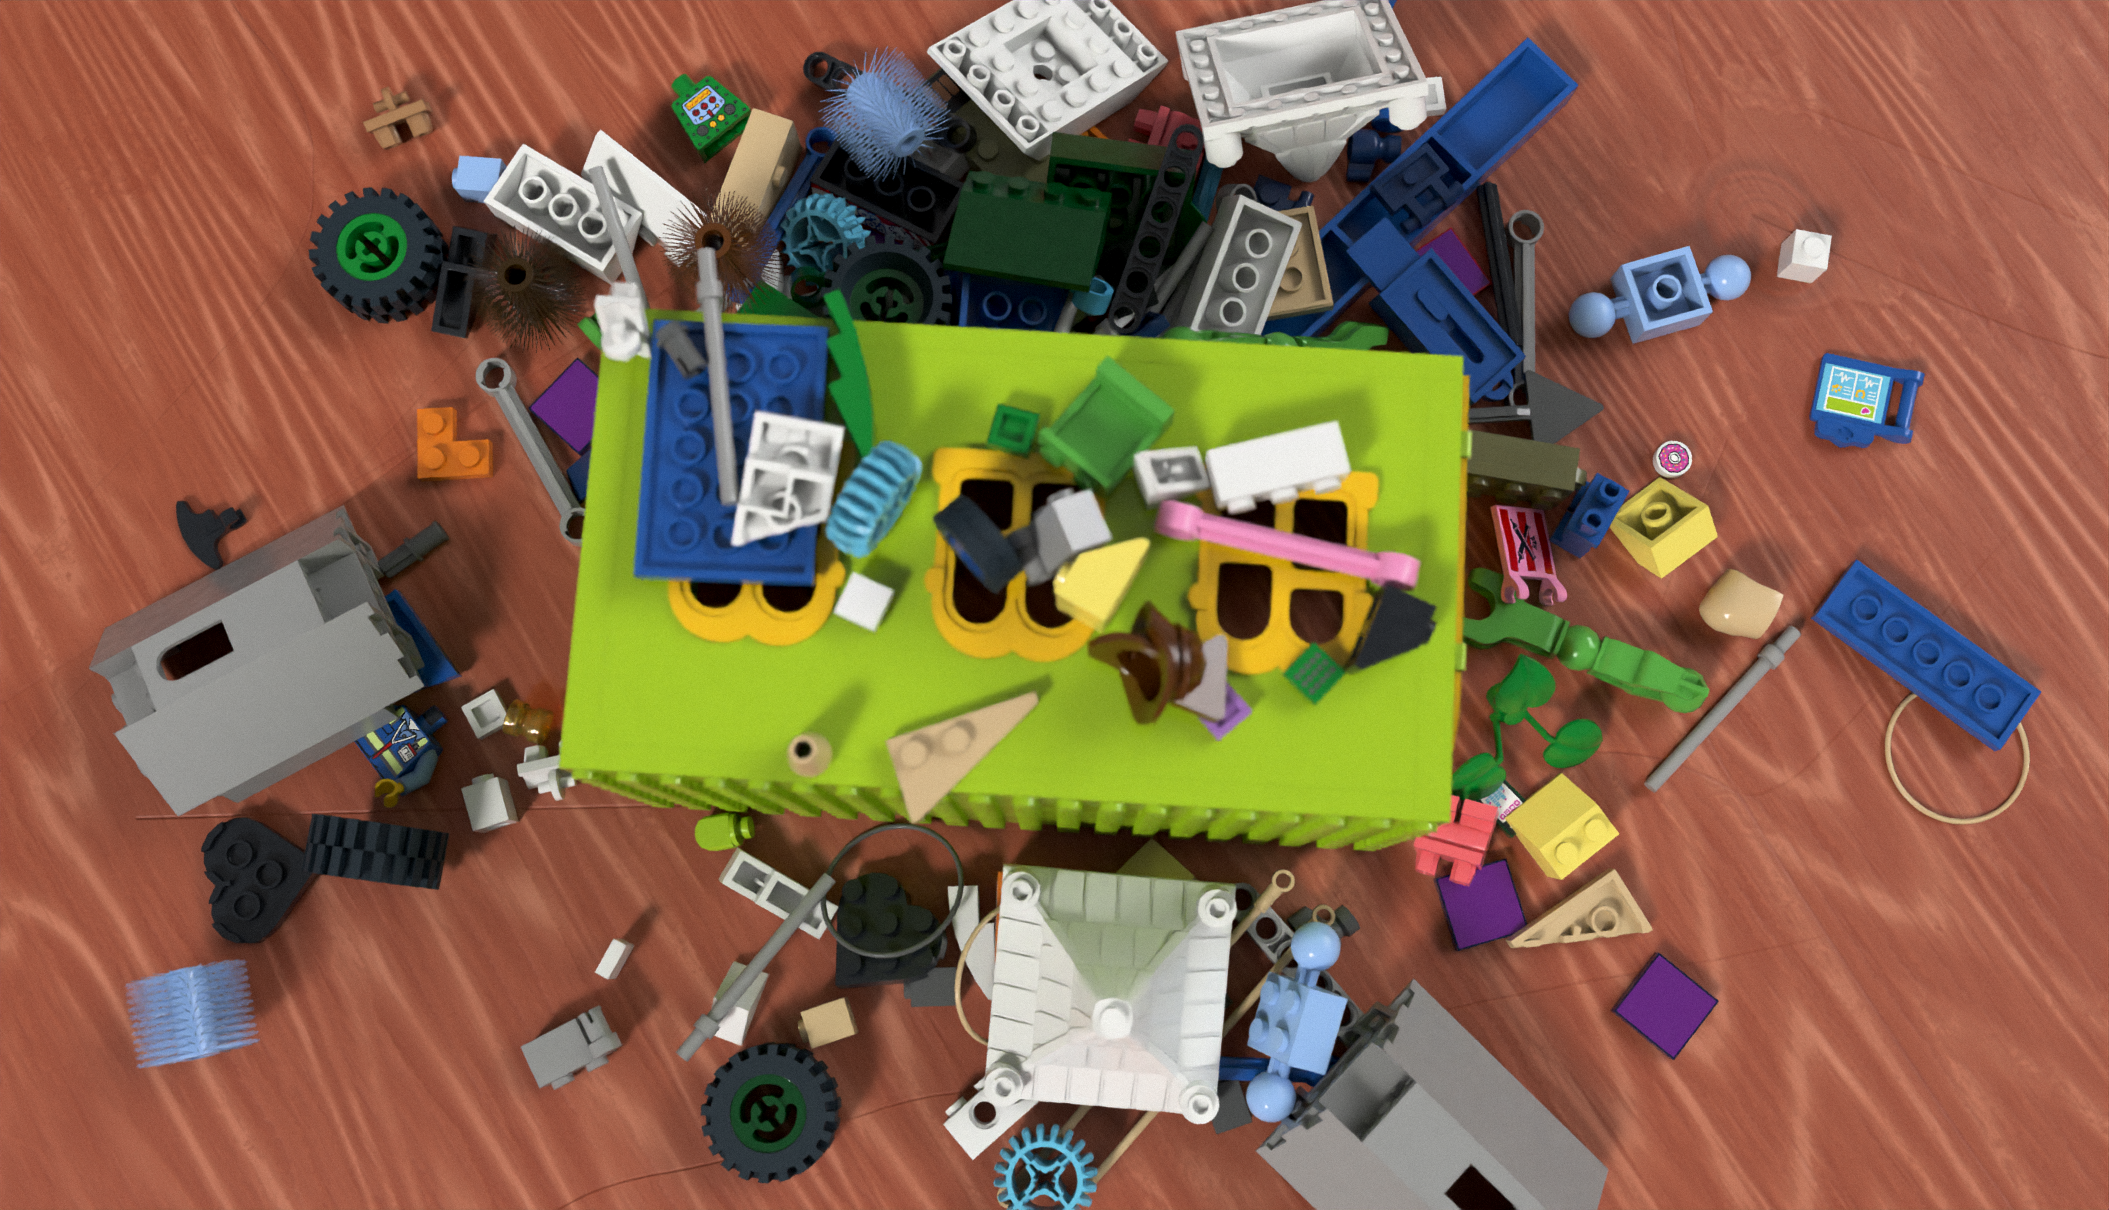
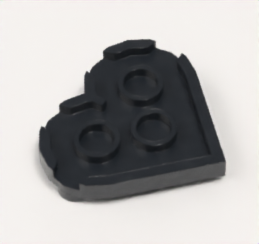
[201,818,317,943]
[835,872,948,989]

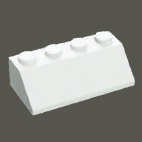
[581,130,708,272]
[484,144,643,284]
[1174,194,1303,335]

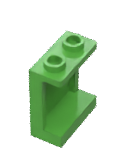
[1038,356,1175,500]

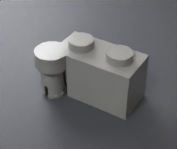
[1006,489,1112,586]
[521,1005,622,1090]

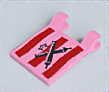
[1491,505,1567,606]

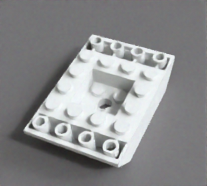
[927,0,1168,161]

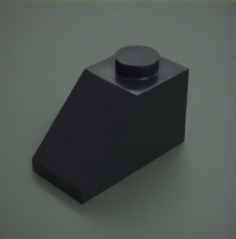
[1344,584,1437,675]

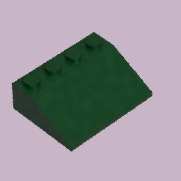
[1046,132,1196,264]
[943,171,1112,292]

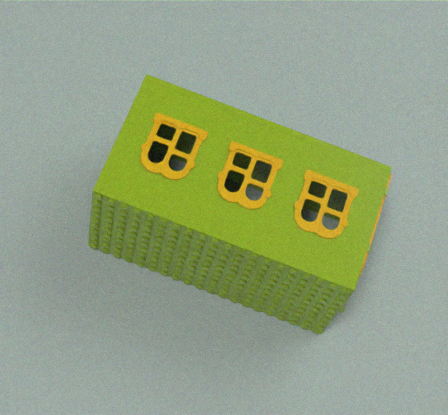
[559,308,1472,851]

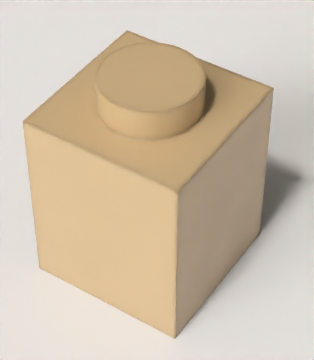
[798,997,859,1049]

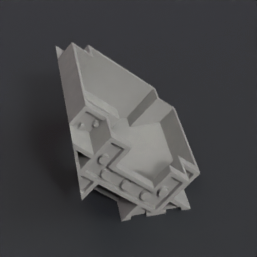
[89,505,425,817]
[1256,978,1609,1210]

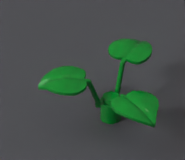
[1451,654,1603,801]

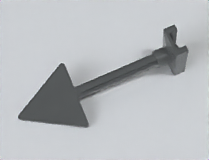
[1468,370,1604,444]

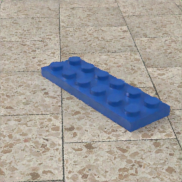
[1811,559,2041,751]

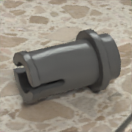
[656,320,708,380]

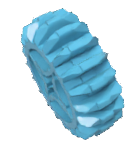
[780,193,871,288]
[826,440,922,558]
[994,1123,1098,1210]

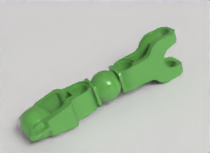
[1158,321,1389,351]
[1462,568,1710,713]

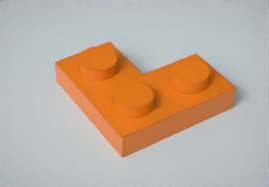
[417,407,493,482]

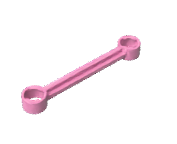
[1154,501,1420,591]

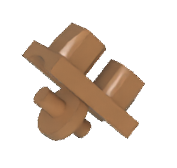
[363,86,433,150]

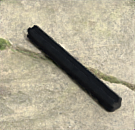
[1476,182,1523,347]

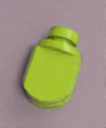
[695,812,755,851]

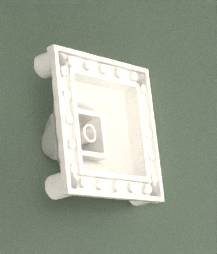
[1175,0,1429,182]
[983,863,1237,1124]

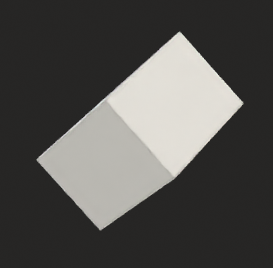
[1132,447,1211,510]
[711,961,769,1046]

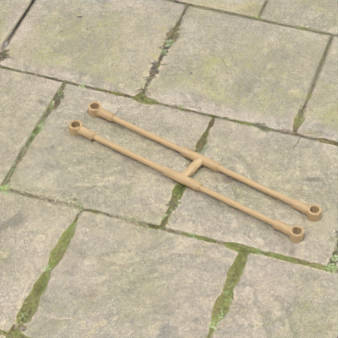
[997,869,1335,1208]

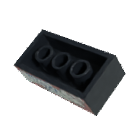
[810,125,964,249]

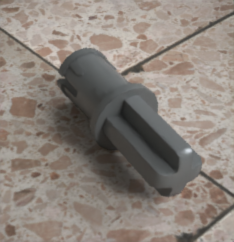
[378,521,449,578]

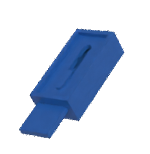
[1344,217,1526,406]

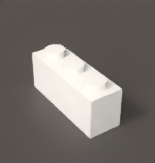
[1205,421,1351,514]

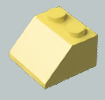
[1609,477,1718,579]
[1053,538,1150,634]
[1504,773,1619,880]

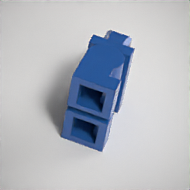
[1549,473,1629,558]

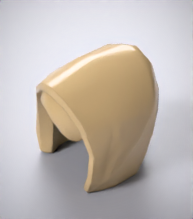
[1699,569,1784,639]

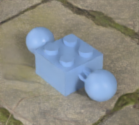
[1569,246,1751,344]
[1246,922,1347,1122]

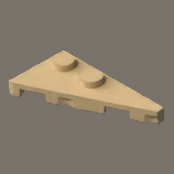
[886,692,1039,824]
[1506,868,1653,948]

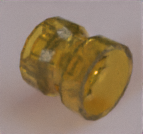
[503,699,553,745]

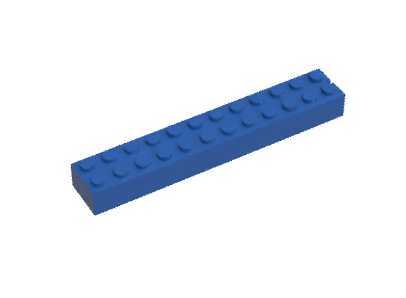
[1261,38,1578,337]

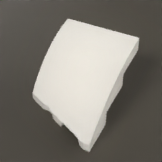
[731,410,845,546]

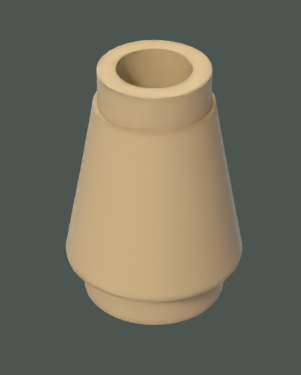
[787,732,832,777]

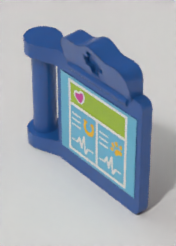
[1809,353,1925,448]

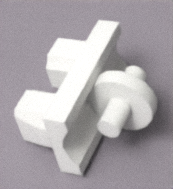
[594,282,652,361]
[517,742,577,801]

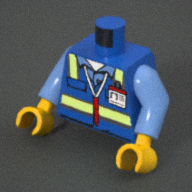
[354,705,448,808]

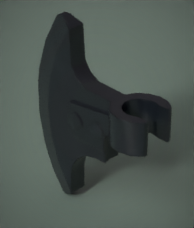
[176,501,248,570]

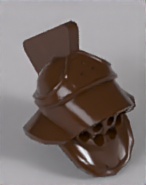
[1087,601,1228,725]

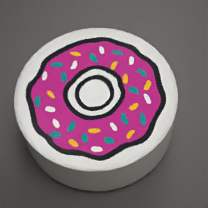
[1653,441,1692,478]

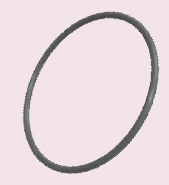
[820,823,964,958]

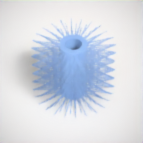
[818,46,951,182]
[125,959,259,1068]

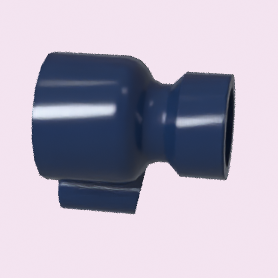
[1346,129,1402,183]

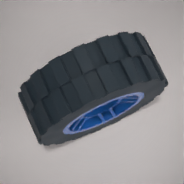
[932,494,1024,593]

